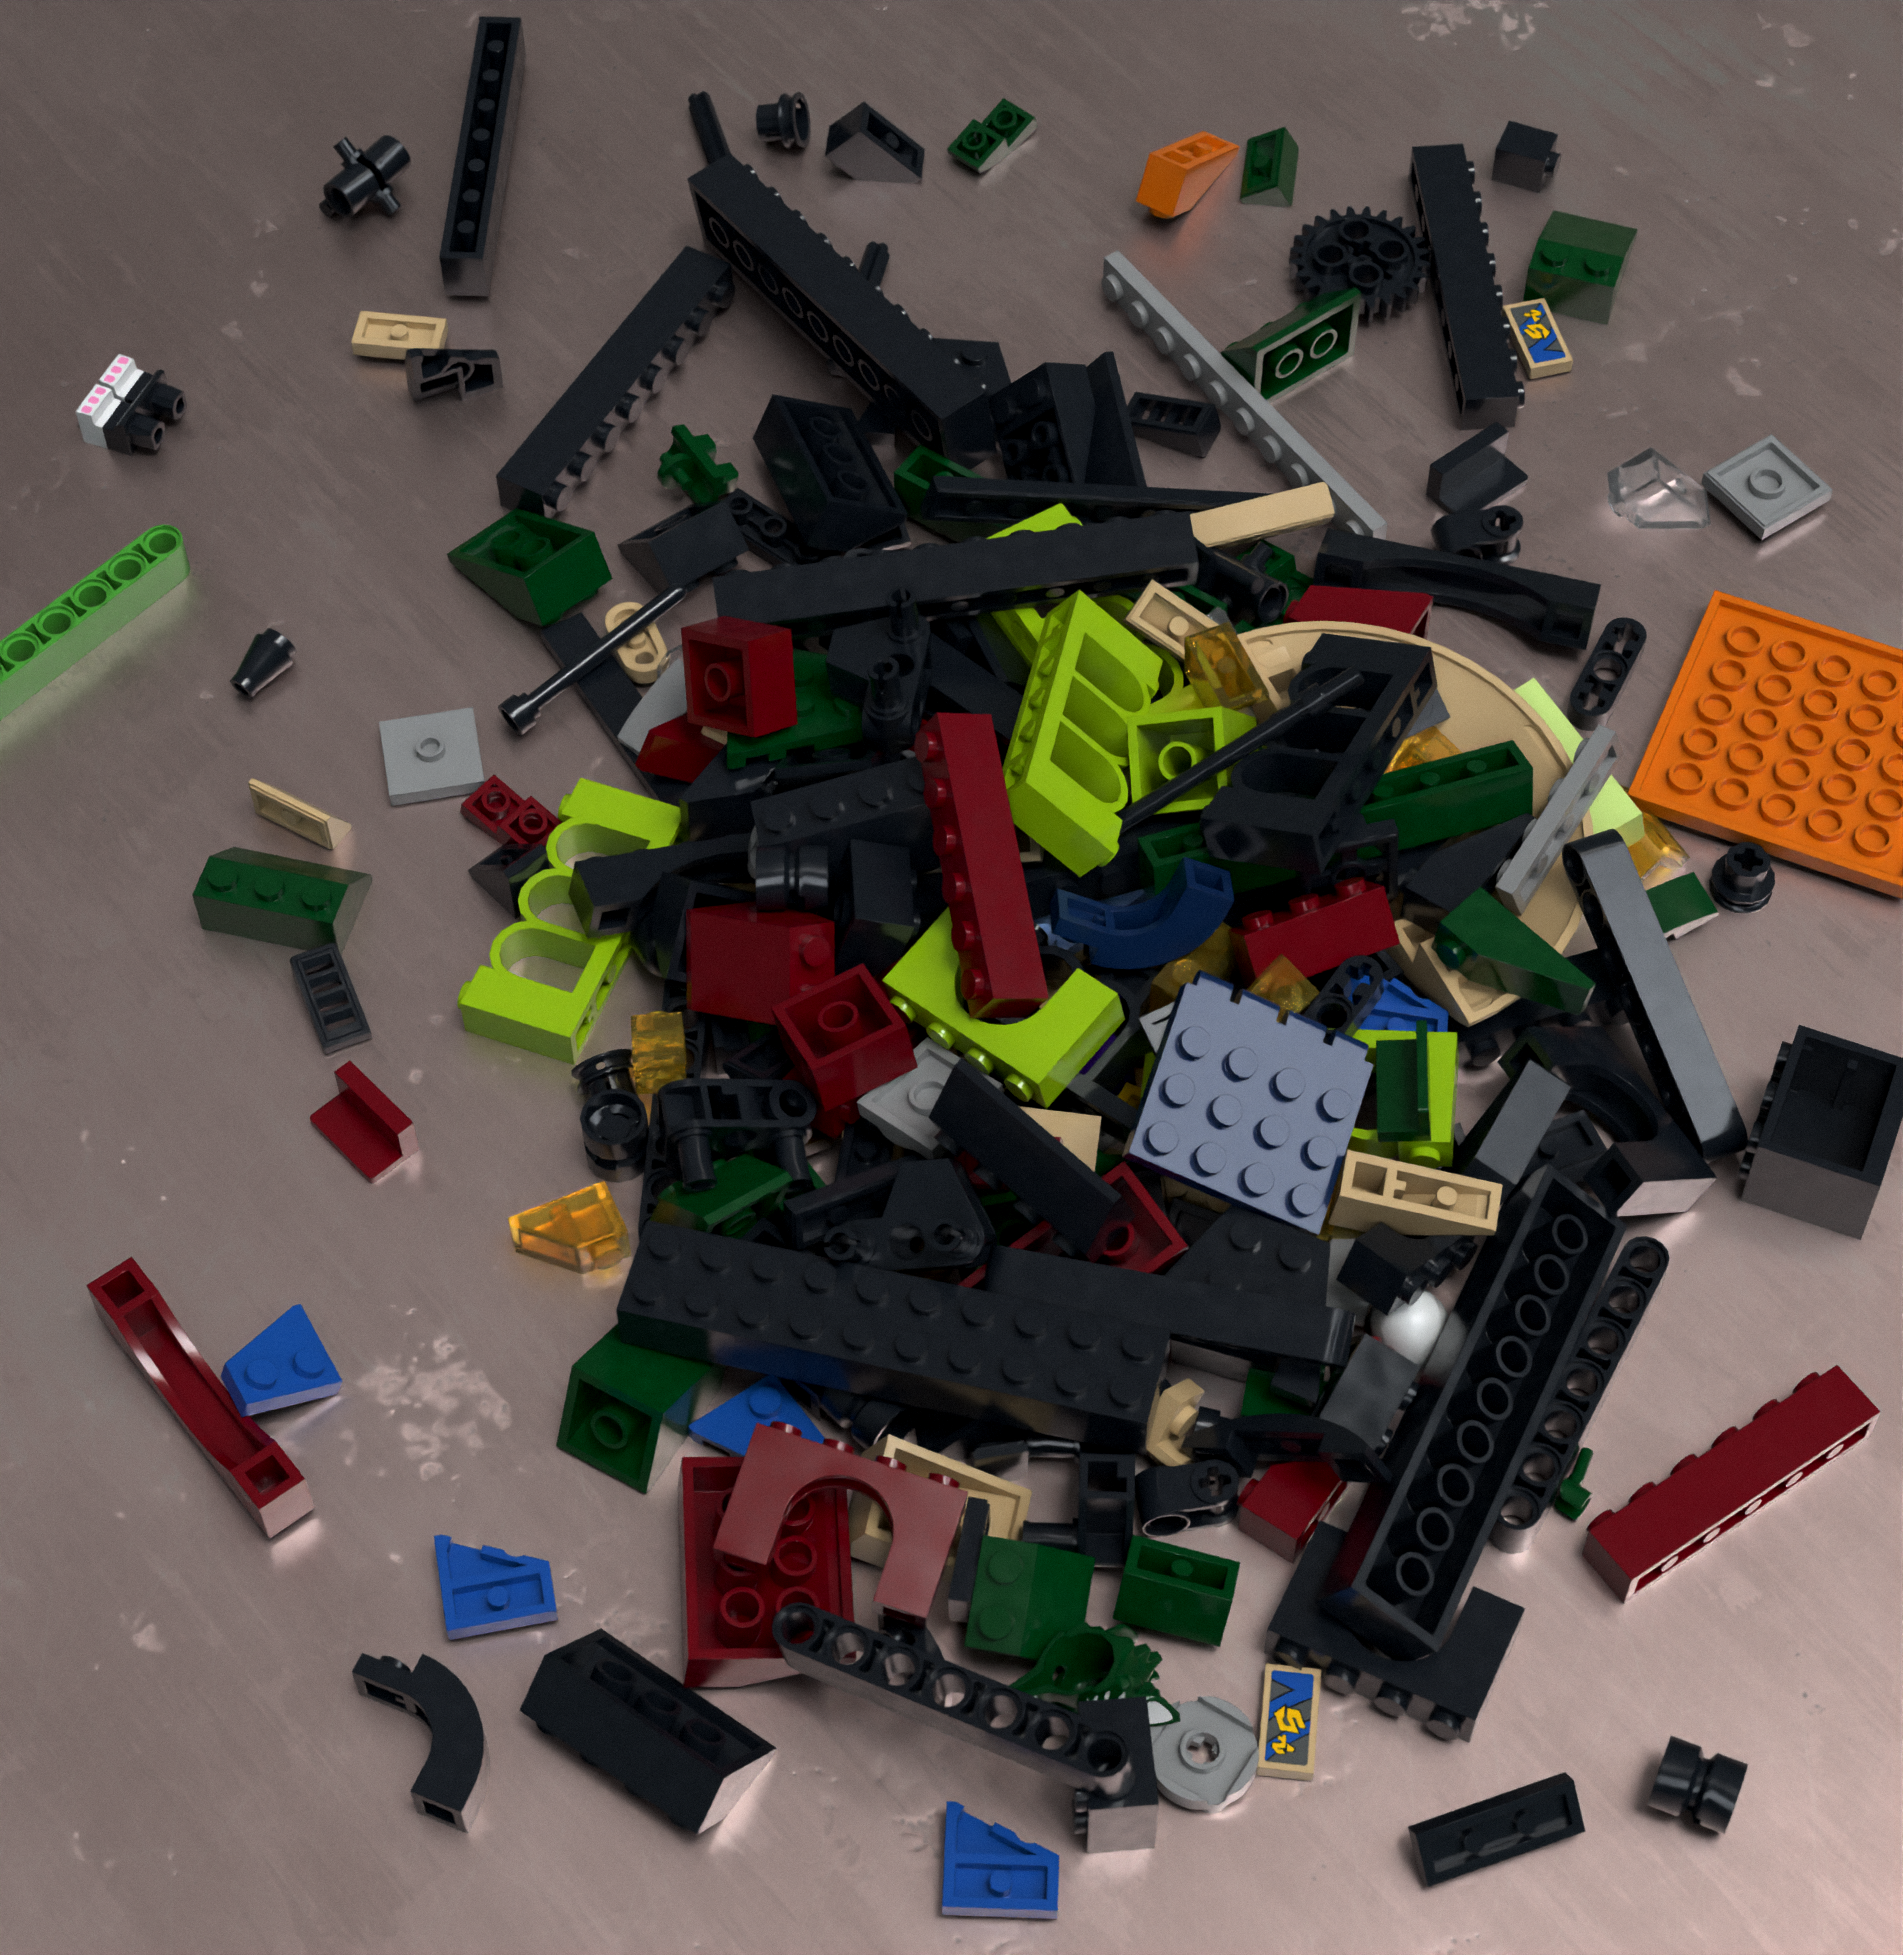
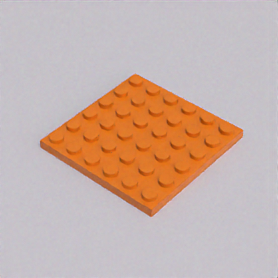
[1627,590,1903,899]

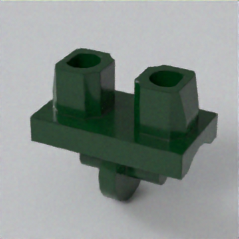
[657,424,739,503]

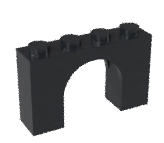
[1498,1026,1718,1217]
[1264,1520,1525,1743]

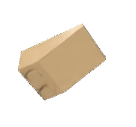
[848,1434,1032,1582]

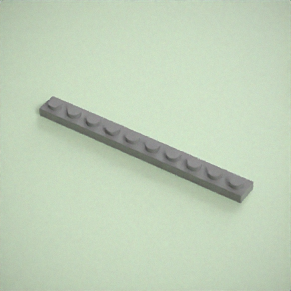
[1101,250,1388,540]

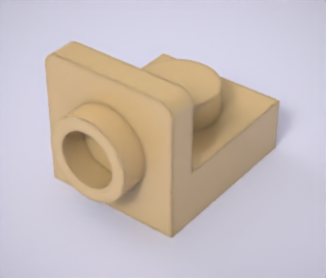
[1147,1378,1205,1467]

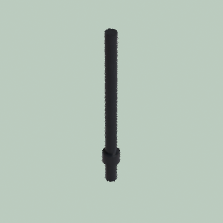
[1116,665,1365,835]

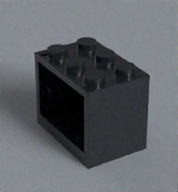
[1737,1025,1903,1240]

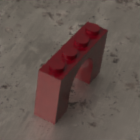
[712,1421,968,1629]

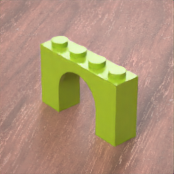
[882,907,1125,1109]

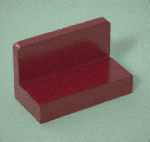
[310,1061,420,1184]

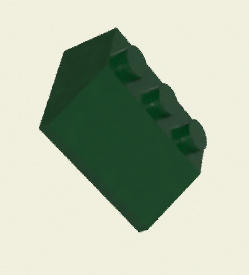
[1221,287,1361,404]
[192,847,372,956]

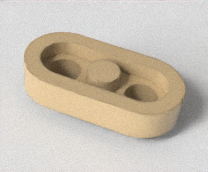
[605,602,669,683]

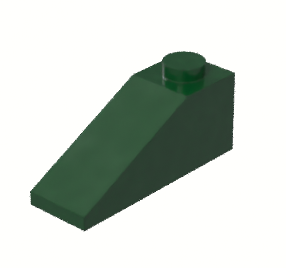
[1431,887,1596,1016]

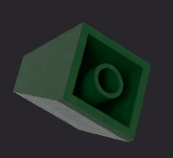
[556,1323,726,1494]

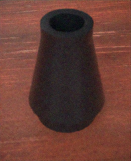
[230,628,297,699]

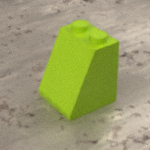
[1126,706,1258,815]

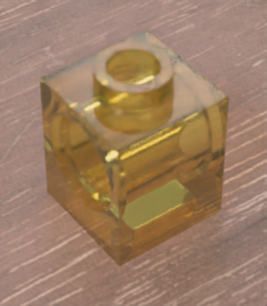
[631,1011,687,1095]

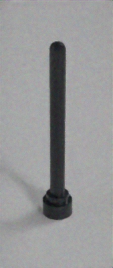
[498,583,687,736]

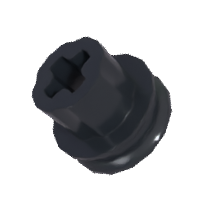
[756,92,811,149]
[1709,842,1775,914]
[571,1049,639,1098]

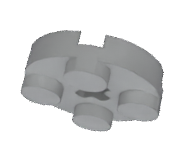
[1150,1696,1259,1814]

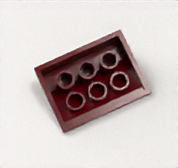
[677,1457,856,1687]

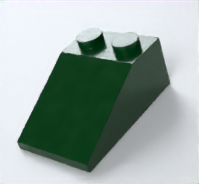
[1523,210,1638,325]
[447,508,613,626]

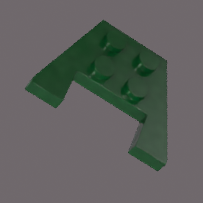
[727,648,864,769]

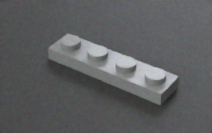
[1495,724,1624,915]

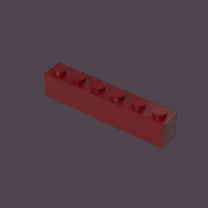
[914,712,1049,1018]
[1582,1365,1881,1604]

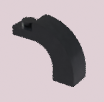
[352,1653,490,1834]

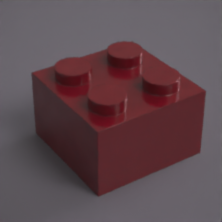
[681,616,797,738]
[771,963,918,1112]

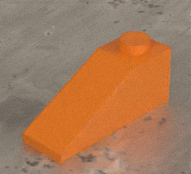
[1136,131,1240,219]

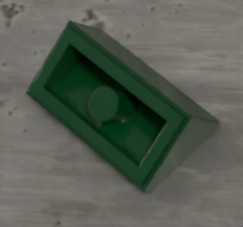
[1240,127,1299,207]

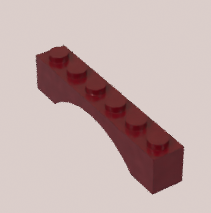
[86,1257,315,1539]

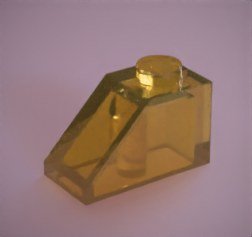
[1184,621,1269,711]
[507,1181,631,1275]

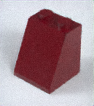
[1283,585,1433,640]
[686,901,835,1025]

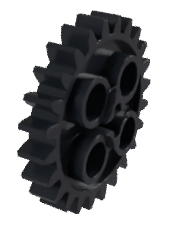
[1289,206,1431,322]

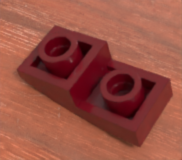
[460,775,562,849]

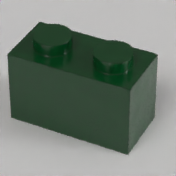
[1112,1535,1240,1647]

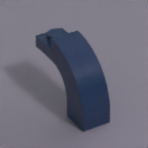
[1049,856,1234,969]

